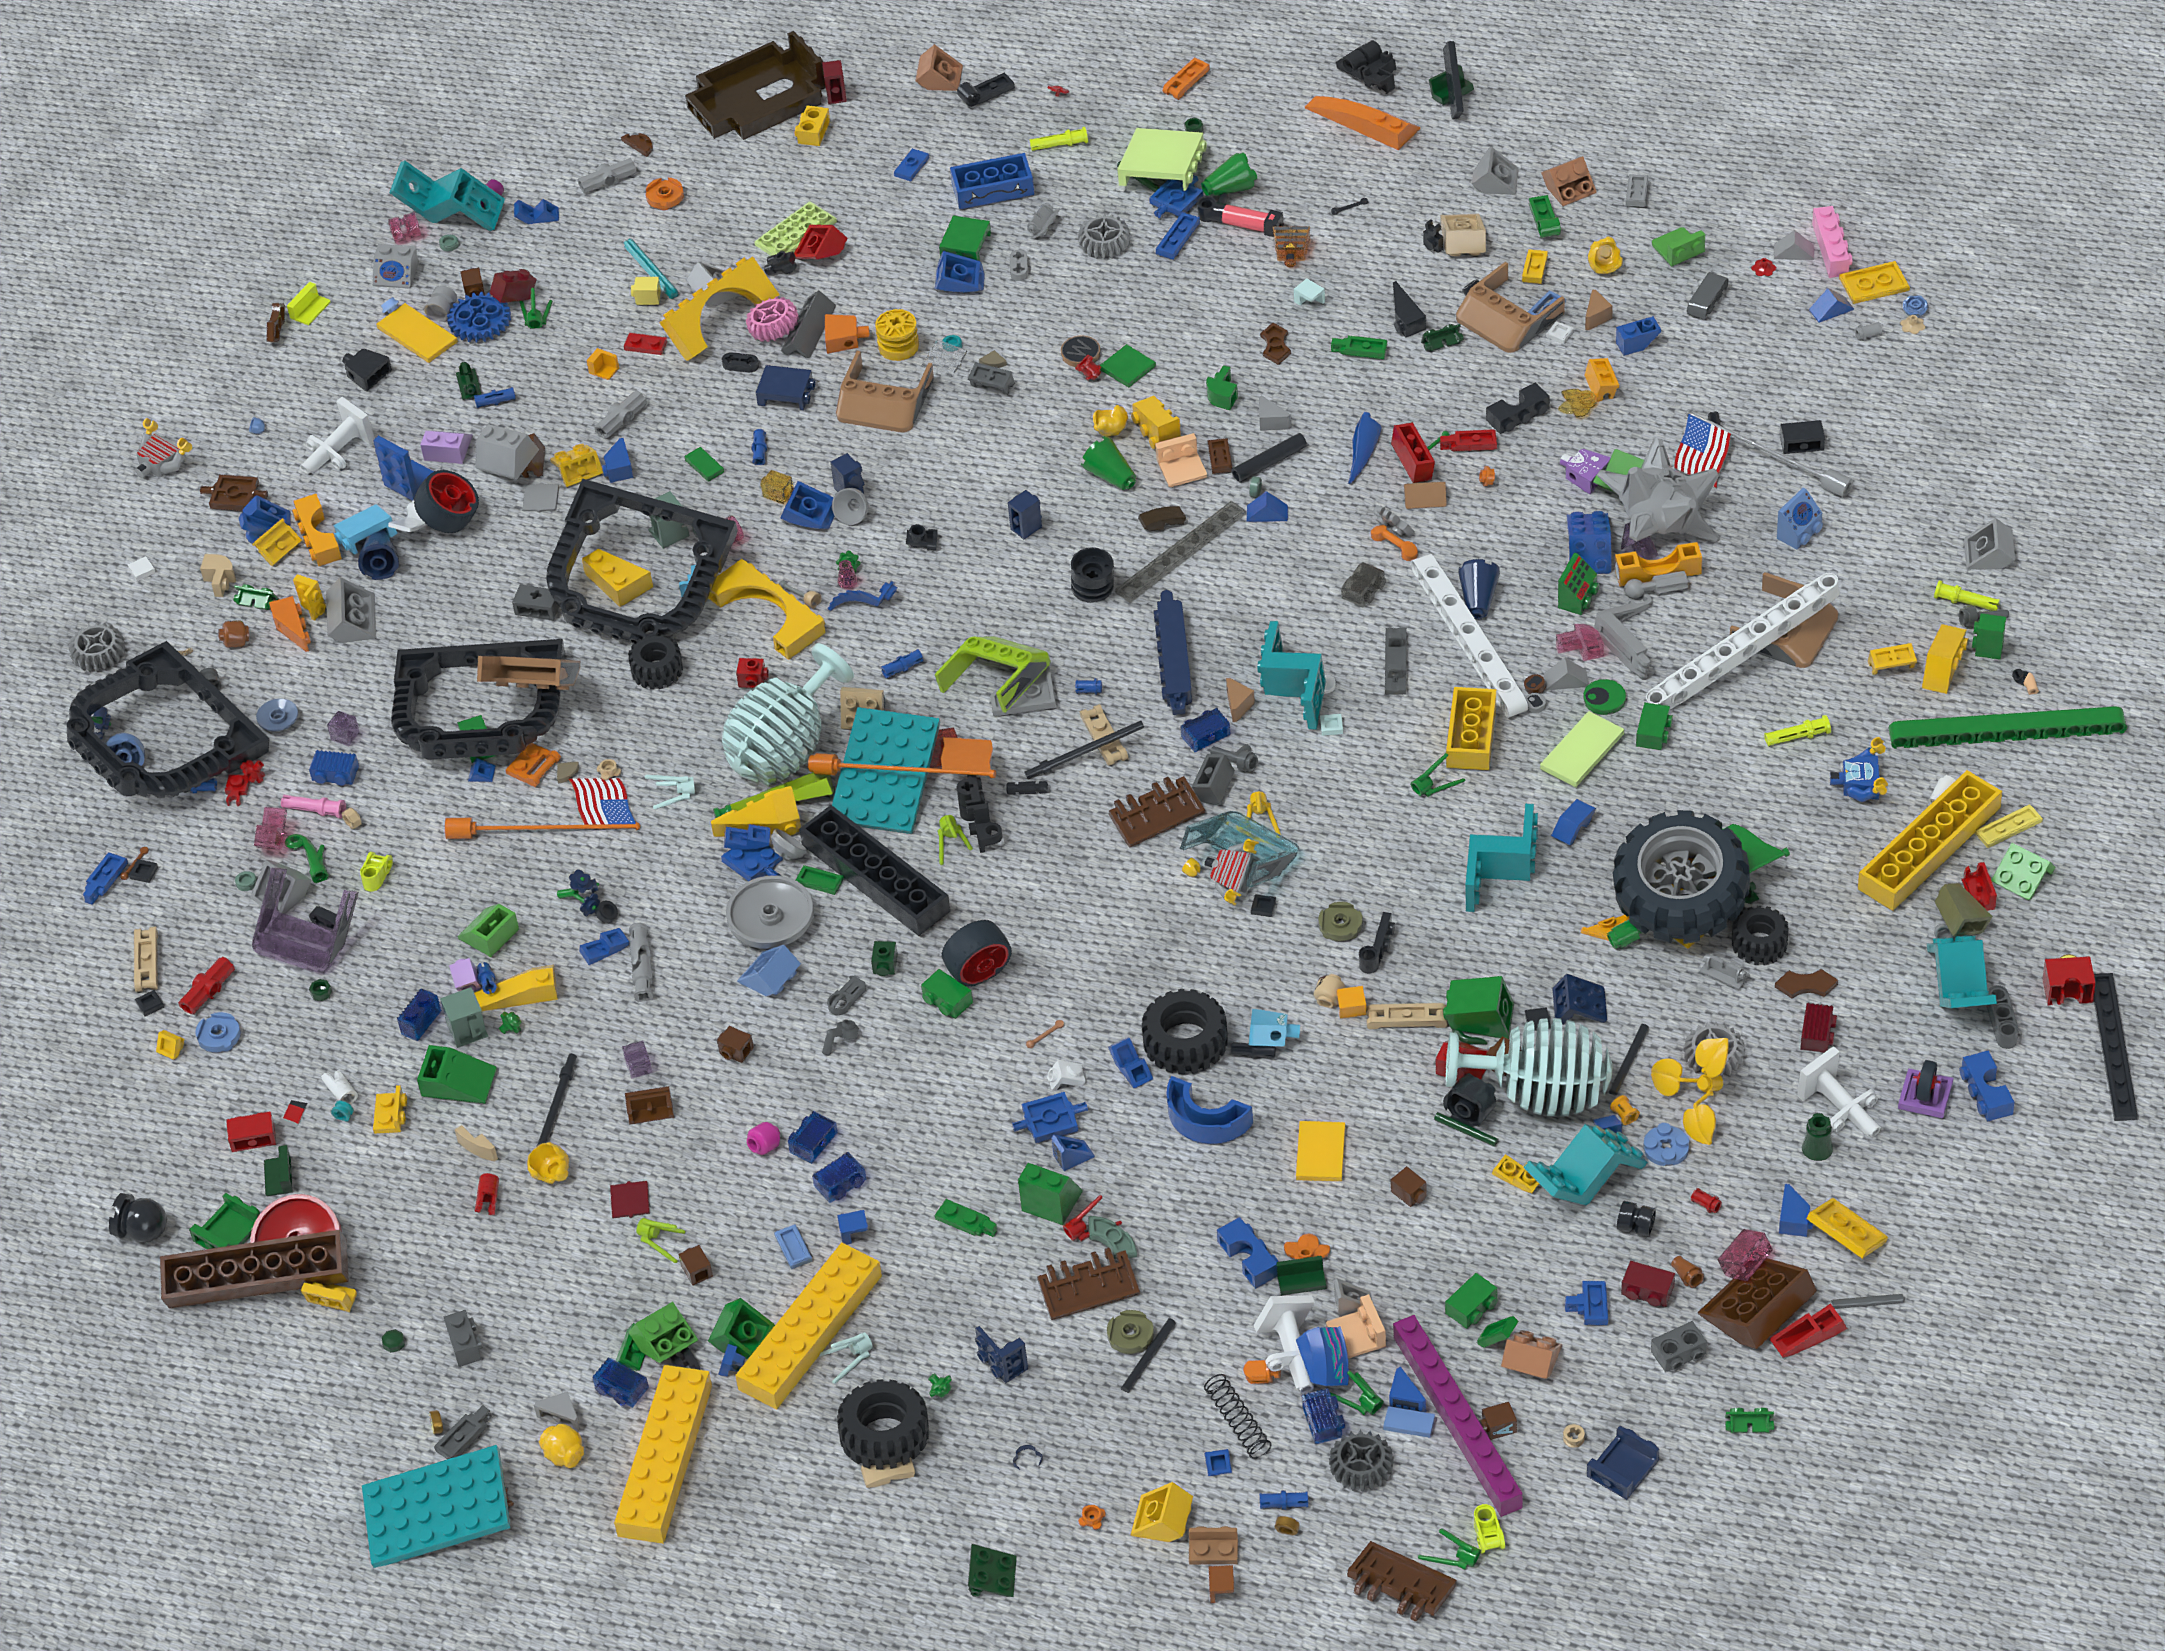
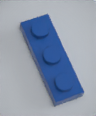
[1156,212,1200,260]

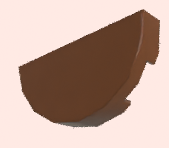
[621,133,653,157]

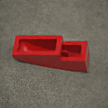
[1770,1303,1847,1358]

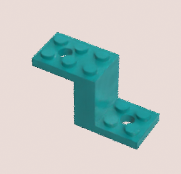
[389,160,505,231]
[1257,621,1326,730]
[1465,803,1538,912]
[1927,935,1997,1008]
[1523,1124,1648,1206]

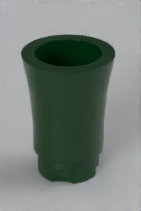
[1802,1113,1833,1161]

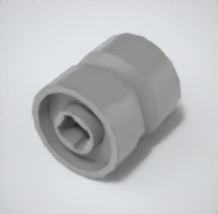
[424,285,458,322]

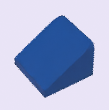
[468,758,496,782]
[1593,1114,1622,1133]
[1204,1449,1232,1476]

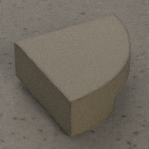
[979,350,1007,368]
[557,762,579,784]

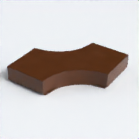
[267,303,285,342]
[1260,323,1291,365]
[1775,969,1838,999]

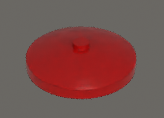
[250,1194,342,1243]

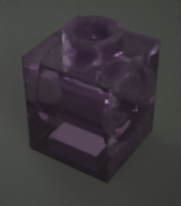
[327,711,360,747]
[622,1041,653,1079]

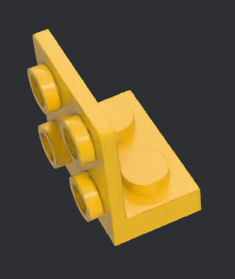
[550,443,603,487]

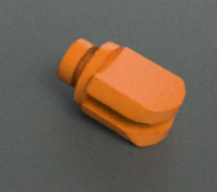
[1243,1360,1281,1384]

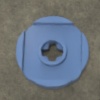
[195,1012,241,1052]
[1643,1123,1689,1166]

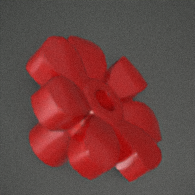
[240,760,265,783]

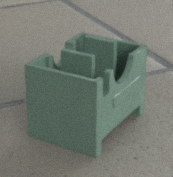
[648,491,690,549]
[440,987,488,1048]

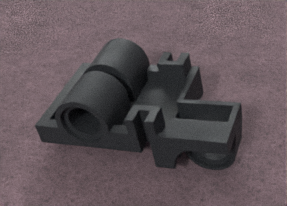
[1336,40,1397,94]
[957,775,1003,853]

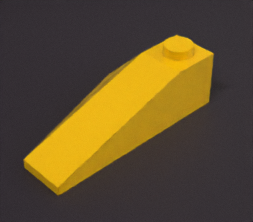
[710,786,801,837]
[474,965,558,1011]

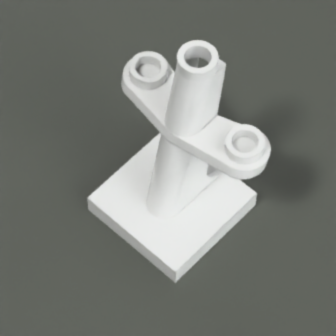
[300,397,375,475]
[1797,1046,1881,1137]
[1254,1295,1315,1394]

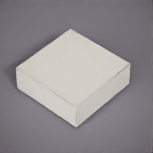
[1546,321,1573,344]
[128,556,155,581]

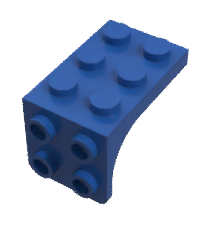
[373,435,434,501]
[1567,511,1611,574]

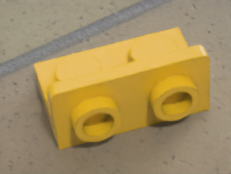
[293,574,326,620]
[373,1085,407,1134]
[301,1282,357,1312]

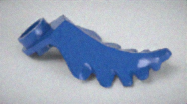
[828,581,898,611]

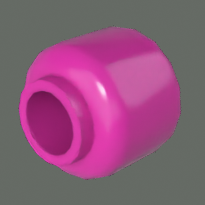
[746,1122,780,1155]

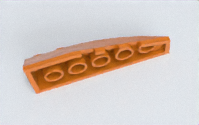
[1305,96,1420,150]

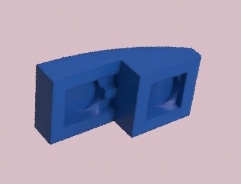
[724,824,770,849]
[579,928,629,965]

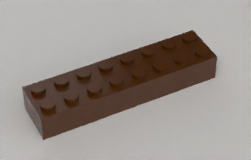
[160,1230,349,1308]

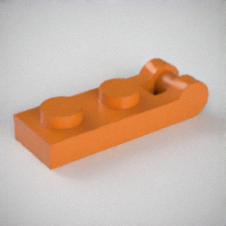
[1162,57,1210,100]

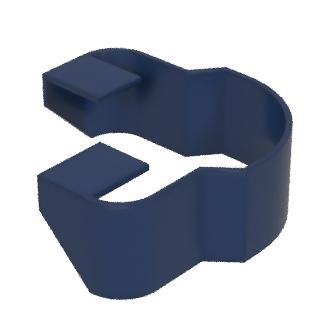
[1013,1445,1043,1470]

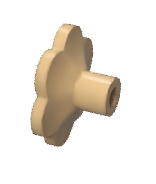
[1900,315,1925,334]

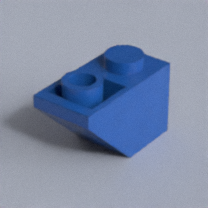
[1616,316,1661,356]

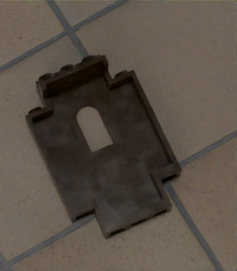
[685,31,826,140]

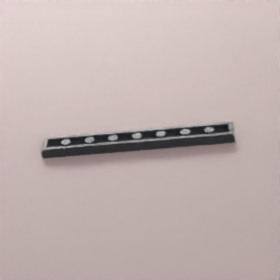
[2093,973,2138,1121]

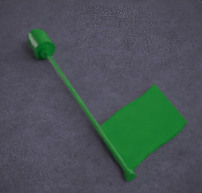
[1607,824,1790,949]

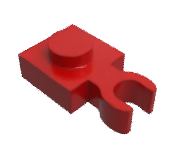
[225,775,250,807]

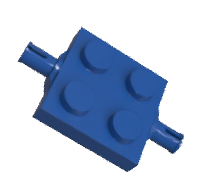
[1149,175,1203,218]
[721,846,783,881]
[1012,1092,1088,1143]

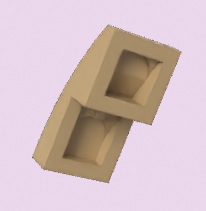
[455,1125,498,1161]
[861,1457,915,1488]

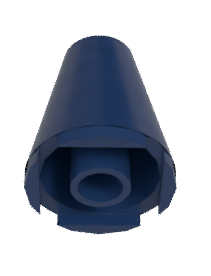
[358,529,399,580]
[1458,559,1500,620]

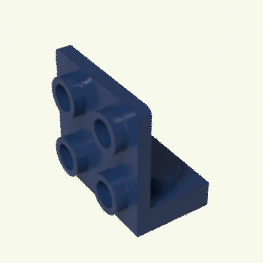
[1552,973,1607,1025]
[975,1326,1028,1384]

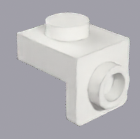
[1048,1060,1085,1090]

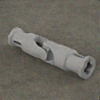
[629,923,653,1002]

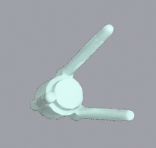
[645,775,695,809]
[819,1332,873,1384]

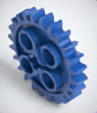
[447,292,511,343]

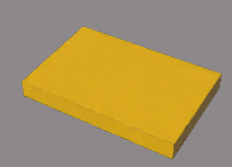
[1839,261,1910,304]
[1296,1121,1345,1181]
[1806,1198,1888,1259]

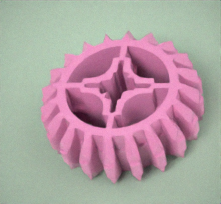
[746,297,799,342]

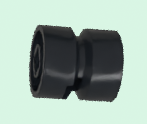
[1617,1200,1656,1237]

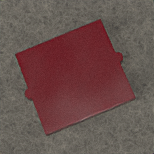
[610,1181,650,1219]

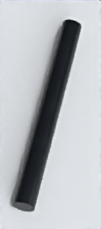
[1609,1024,1649,1096]
[1121,1318,1176,1393]

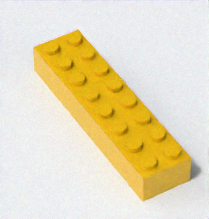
[1858,770,2002,911]
[735,1242,882,1410]
[614,1365,712,1544]

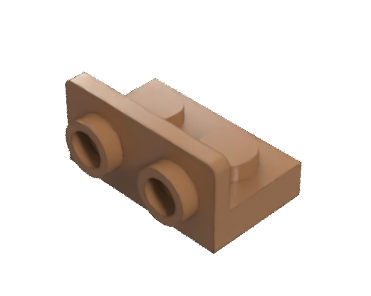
[1189,1526,1238,1565]

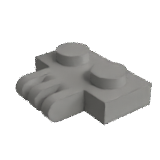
[1372,505,1415,537]

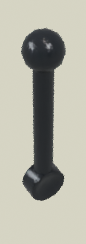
[1331,198,1368,215]

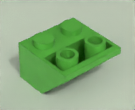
[458,904,519,957]
[628,1302,698,1363]

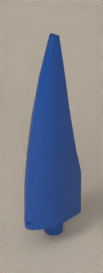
[1348,412,1382,484]

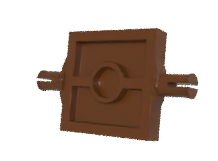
[200,474,268,511]

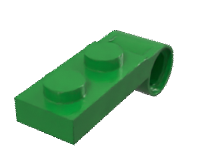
[1529,195,1561,238]

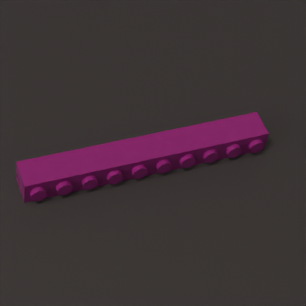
[1393,1315,1523,1517]

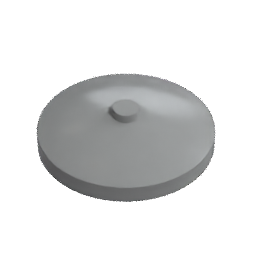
[726,876,814,949]

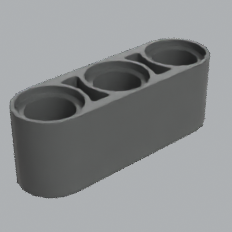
[1687,272,1729,320]
[1987,985,2018,1049]

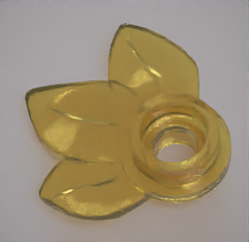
[1558,389,1597,418]

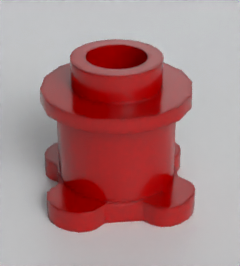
[1075,355,1101,380]

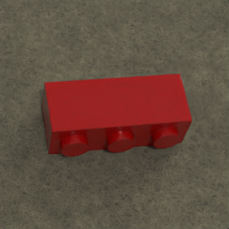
[1391,422,1435,483]

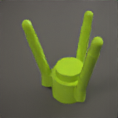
[937,815,973,865]
[636,1218,685,1263]

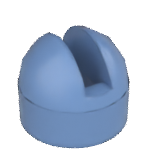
[249,417,265,434]

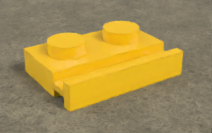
[252,518,302,566]

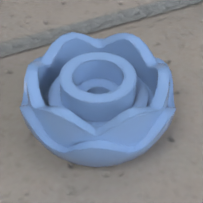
[1903,295,1928,317]

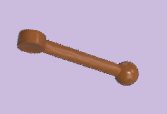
[120,847,149,880]

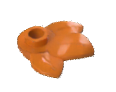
[1284,1233,1330,1259]

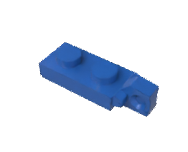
[83,852,128,905]

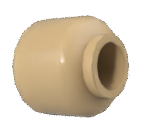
[1314,974,1346,1008]

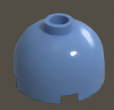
[105,733,145,766]

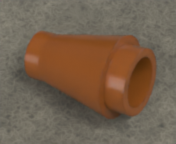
[1671,1256,1704,1288]

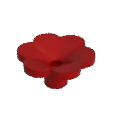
[1751,258,1777,276]

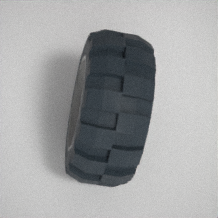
[1612,810,1750,944]

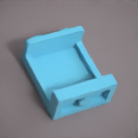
[333,504,398,555]

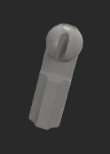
[1624,571,1688,598]

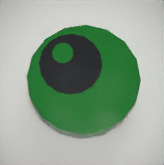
[1583,679,1626,715]

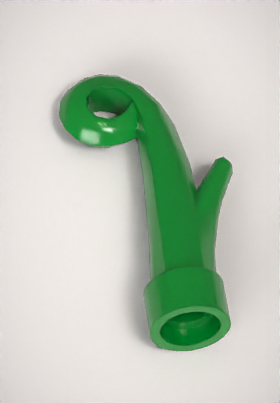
[285,834,329,883]

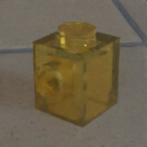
[760,470,794,504]

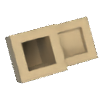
[200,554,236,597]

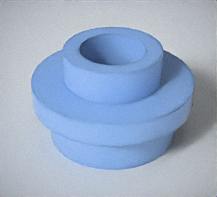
[381,297,399,314]

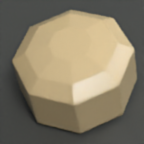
[342,808,362,829]

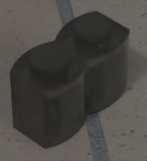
[1341,562,1386,608]

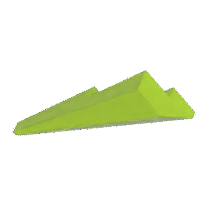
[724,772,834,811]

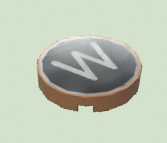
[1061,335,1100,367]

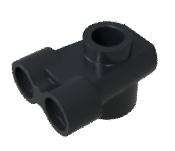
[764,251,797,275]
[906,524,938,551]

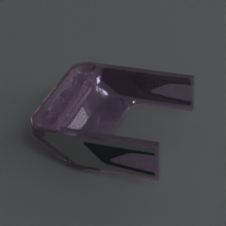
[252,868,359,973]

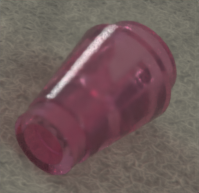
[837,560,858,589]

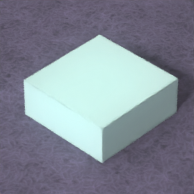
[1320,714,1343,736]

